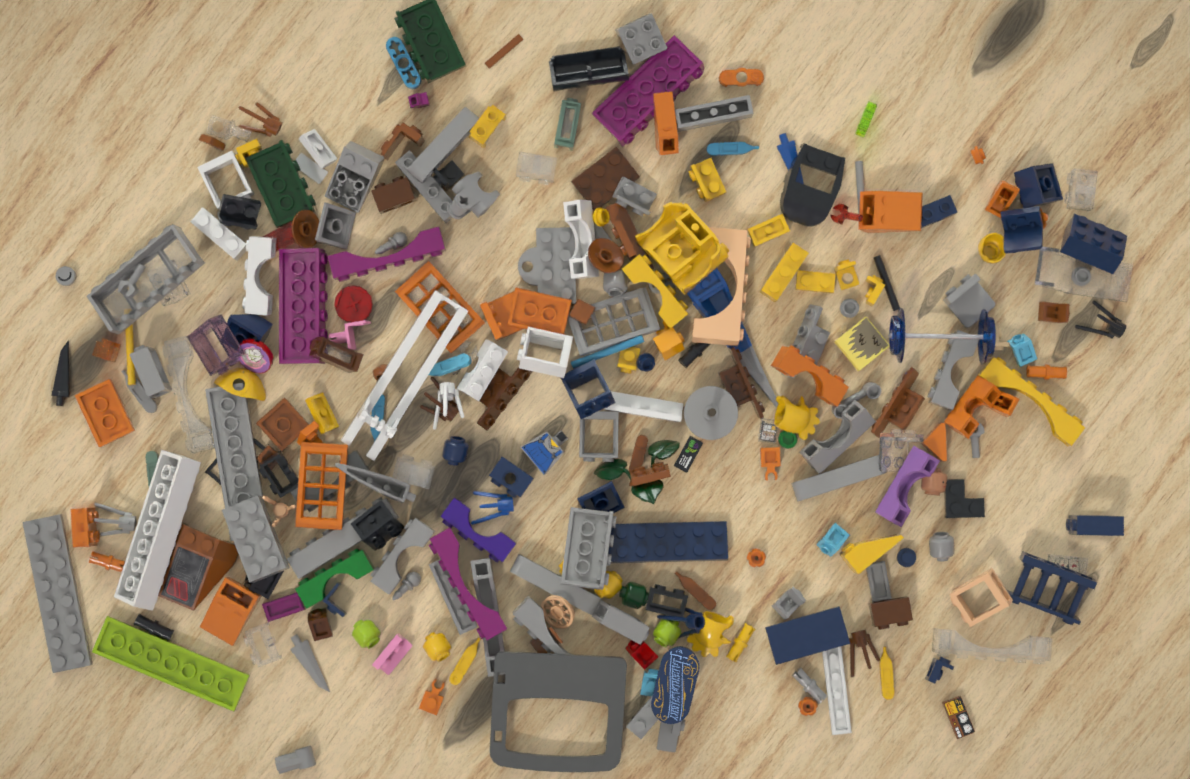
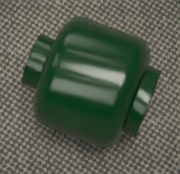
[619,581,649,609]

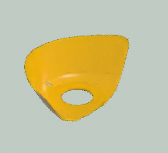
[214,368,266,401]

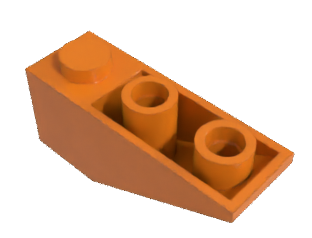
[653,91,679,155]

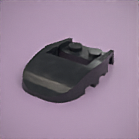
[780,143,845,227]

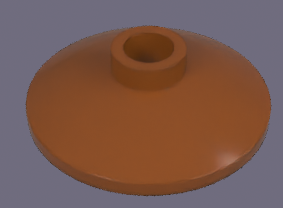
[292,210,320,248]
[588,238,624,273]

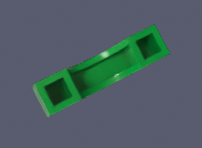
[295,548,375,609]

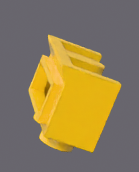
[469,105,506,148]

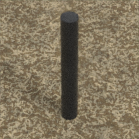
[873,255,900,311]

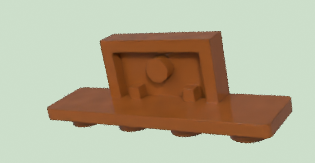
[605,203,654,269]
[871,367,925,438]

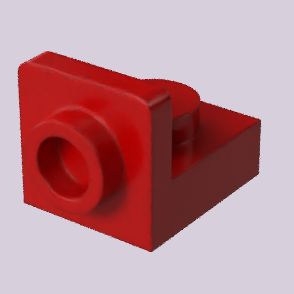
[625,640,659,670]

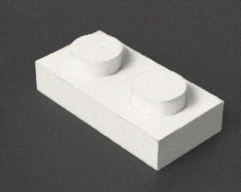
[299,129,337,169]

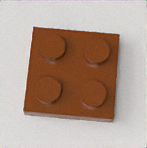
[256,397,309,452]
[630,462,671,486]

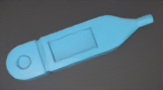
[428,353,472,377]

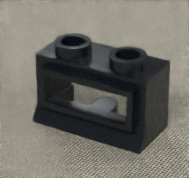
[259,451,299,498]
[645,584,688,617]

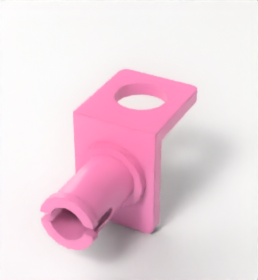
[329,320,371,350]

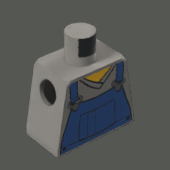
[520,430,568,475]

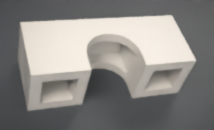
[190,207,246,261]
[457,339,508,401]

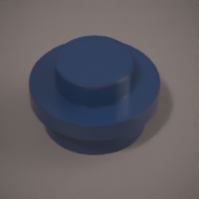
[636,353,655,372]
[897,548,916,567]

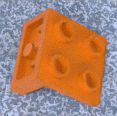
[480,291,523,341]
[71,507,100,547]

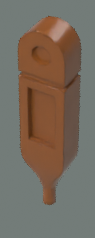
[629,435,648,486]
[674,571,716,610]

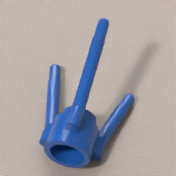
[471,491,514,525]

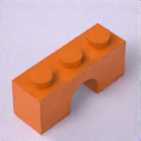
[944,376,1002,439]

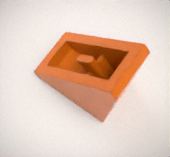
[985,181,1020,218]
[984,391,1020,417]
[921,423,947,461]

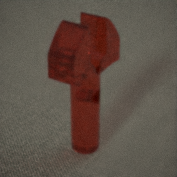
[830,204,863,225]

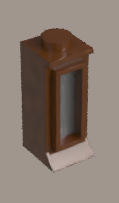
[309,336,364,373]

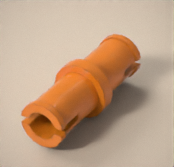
[1026,364,1067,380]
[89,551,125,572]

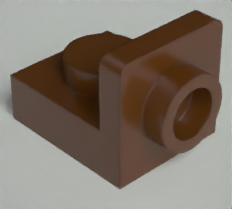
[308,608,333,641]

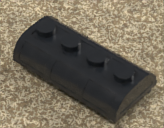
[549,46,629,92]

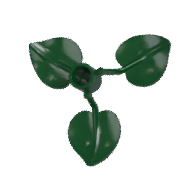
[594,440,680,504]

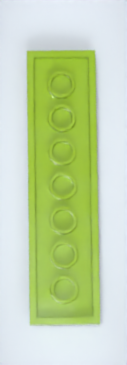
[92,616,250,712]

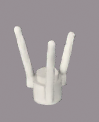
[433,382,464,430]

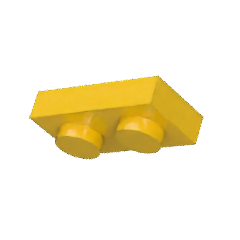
[747,214,790,247]
[795,270,836,293]
[305,392,339,434]

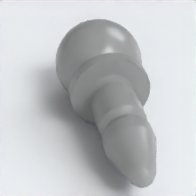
[375,232,407,254]
[392,572,421,600]

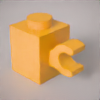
[653,321,685,361]

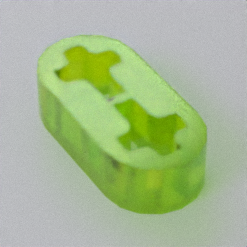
[855,101,877,138]

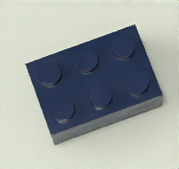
[1060,213,1127,274]

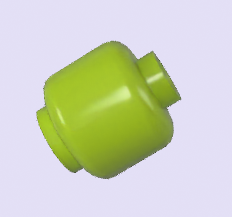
[653,619,681,648]
[352,620,381,649]

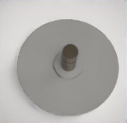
[684,386,738,440]

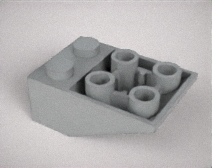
[325,141,385,213]

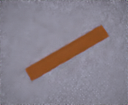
[484,34,524,69]

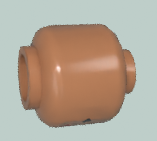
[921,468,947,496]

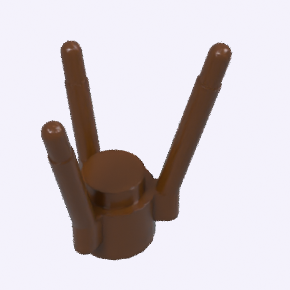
[420,377,459,422]
[849,630,880,677]

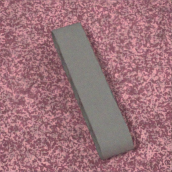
[407,107,479,183]
[791,454,887,502]
[510,554,602,615]

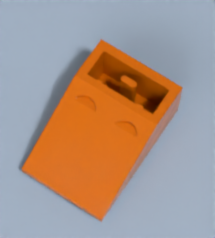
[858,191,923,233]
[200,577,262,646]

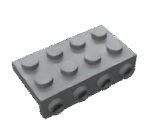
[561,507,617,590]

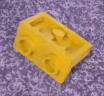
[688,158,726,202]

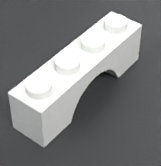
[563,200,599,279]
[242,236,277,315]

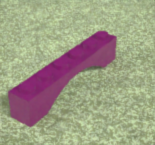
[328,227,446,282]
[429,527,507,641]

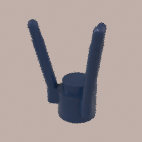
[657,607,705,638]

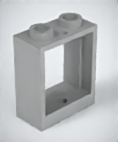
[129,345,173,398]
[579,411,619,462]
[592,600,650,645]

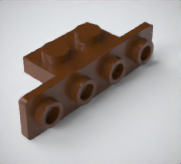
[718,346,765,419]
[477,367,533,431]

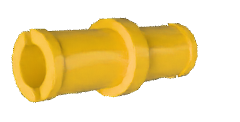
[726,623,756,663]

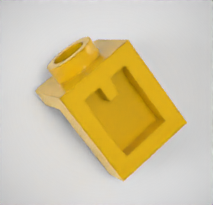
[235,139,263,168]
[865,275,885,307]
[617,347,640,374]

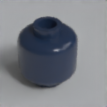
[442,436,469,466]

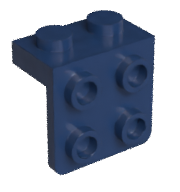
[1001,206,1043,254]

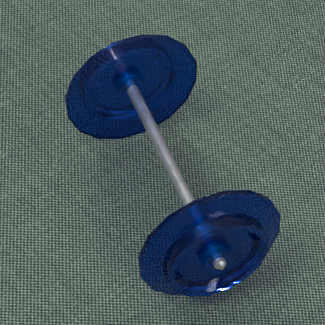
[888,308,996,365]

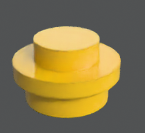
[593,207,610,227]

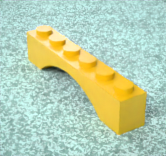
[977,357,1085,446]

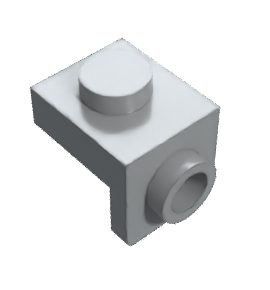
[772,587,806,620]

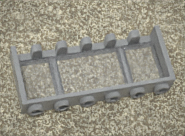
[87,224,205,334]

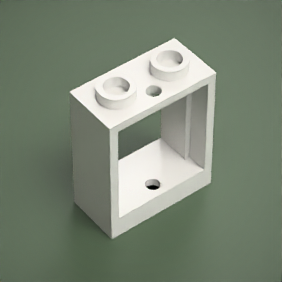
[197,151,254,209]
[517,327,573,378]

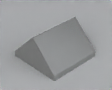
[315,202,356,249]

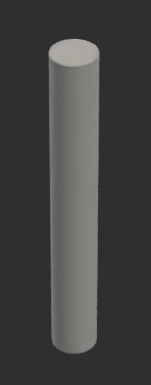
[855,161,865,215]

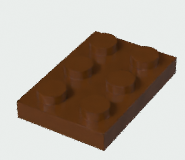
[571,147,640,211]

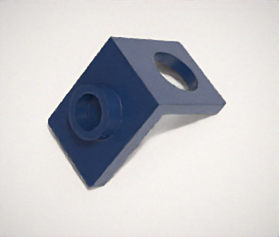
[323,582,347,617]

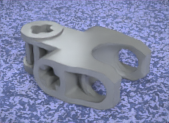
[447,172,500,219]

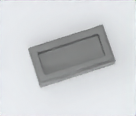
[866,561,892,602]

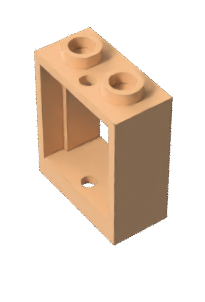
[949,568,1013,627]

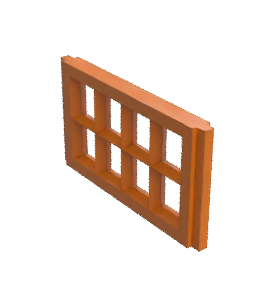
[295,442,348,530]

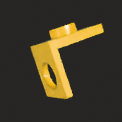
[834,259,859,290]

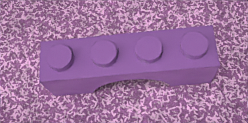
[875,446,940,527]

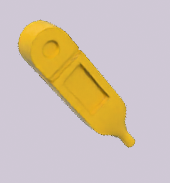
[449,638,481,685]
[879,646,895,700]

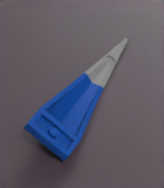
[687,268,778,408]

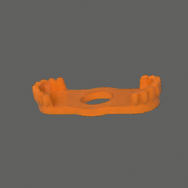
[718,68,764,87]

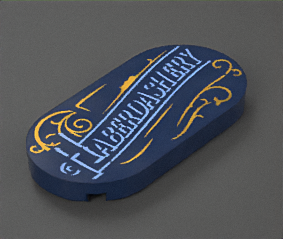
[651,646,700,724]

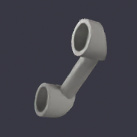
[832,382,881,419]

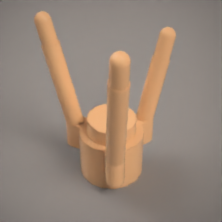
[262,496,296,527]

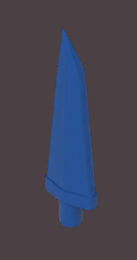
[777,133,804,184]

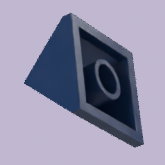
[577,481,625,513]

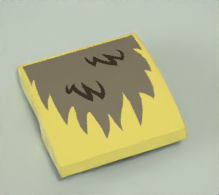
[835,317,890,372]

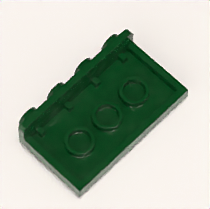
[394,0,466,84]
[245,140,316,228]

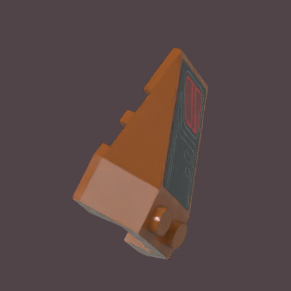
[158,522,239,611]

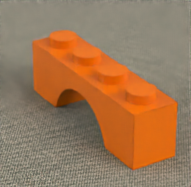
[771,345,849,407]

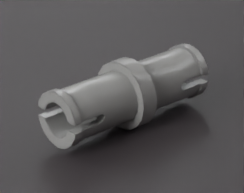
[792,667,827,704]

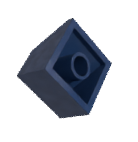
[1014,163,1063,208]

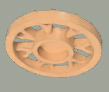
[541,595,575,629]

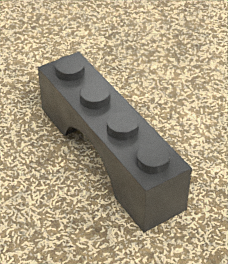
[291,450,370,513]

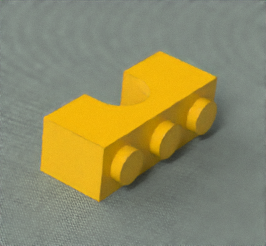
[760,243,809,302]

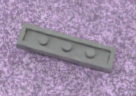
[429,559,478,635]

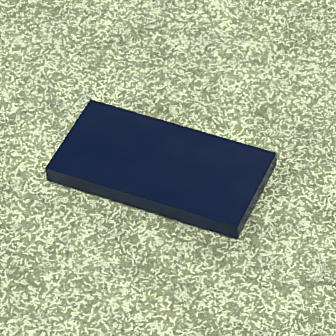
[765,606,850,665]

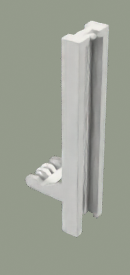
[341,290,468,461]

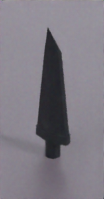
[51,340,70,406]

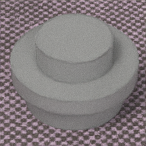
[1071,267,1091,286]
[840,299,859,318]

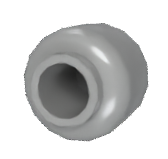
[603,268,628,297]
[929,532,955,562]

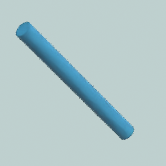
[571,335,645,369]

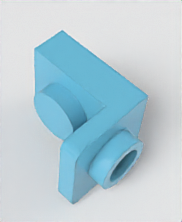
[1007,334,1037,367]
[816,523,850,557]
[640,669,659,696]

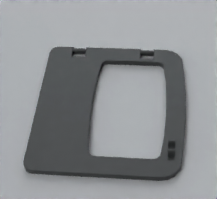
[490,651,627,772]

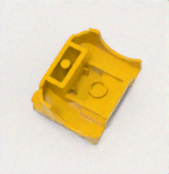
[635,202,729,295]

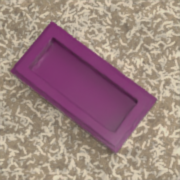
[262,592,305,622]

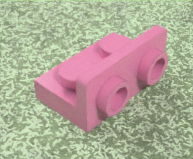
[372,633,413,675]

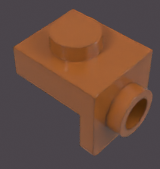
[1038,302,1070,323]

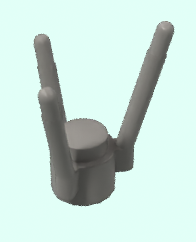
[94,503,136,536]

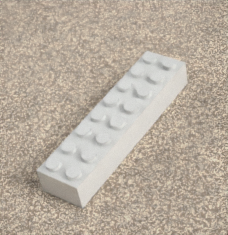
[114,449,201,611]

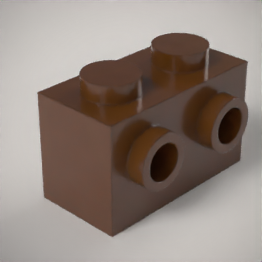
[371,176,416,214]
[868,596,913,630]

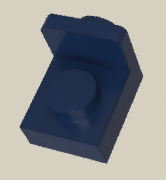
[925,656,954,684]

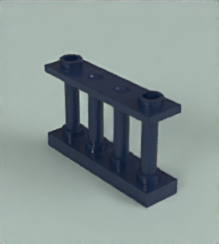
[1006,551,1097,625]

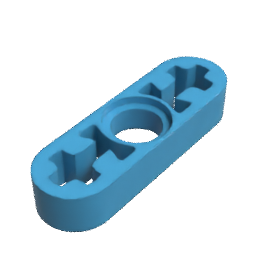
[386,37,421,89]

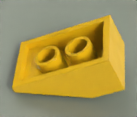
[840,534,904,574]

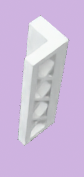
[605,391,683,422]

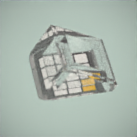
[758,418,779,444]

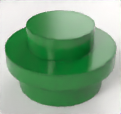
[778,431,798,449]

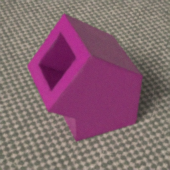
[408,92,430,108]

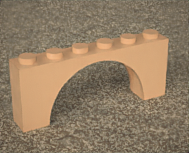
[692,227,751,346]

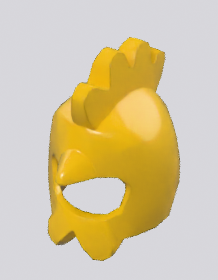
[774,395,820,440]
[687,611,734,657]

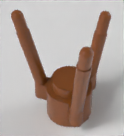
[238,102,283,137]

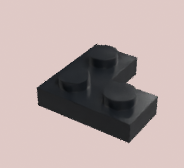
[944,479,985,518]

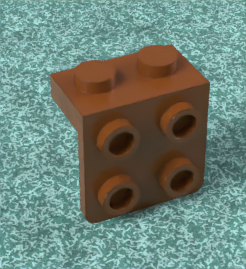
[381,122,425,160]

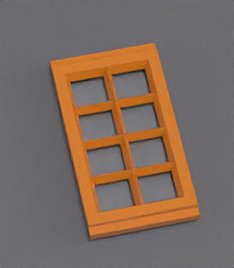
[395,261,485,354]

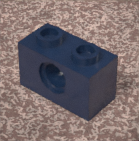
[921,195,958,229]
[489,457,534,498]

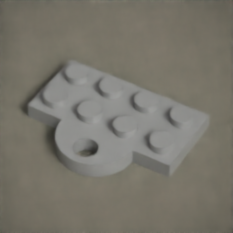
[518,227,576,304]

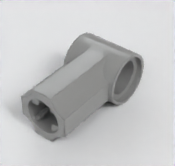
[275,746,316,774]

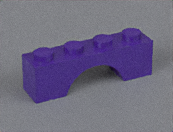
[440,498,517,563]

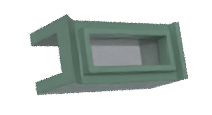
[554,98,581,151]

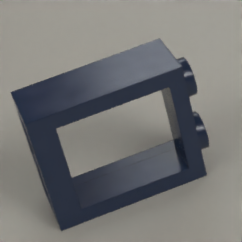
[560,360,616,419]
[1066,515,1124,536]

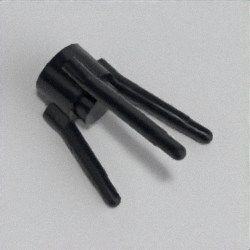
[1075,301,1127,339]

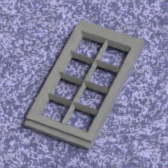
[568,287,660,356]

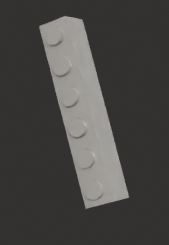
[287,497,399,579]

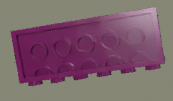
[592,35,705,147]
[279,248,328,364]

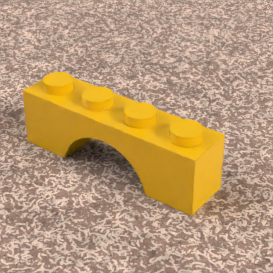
[622,254,689,329]

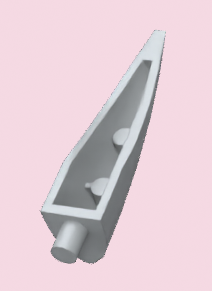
[335,463,416,503]

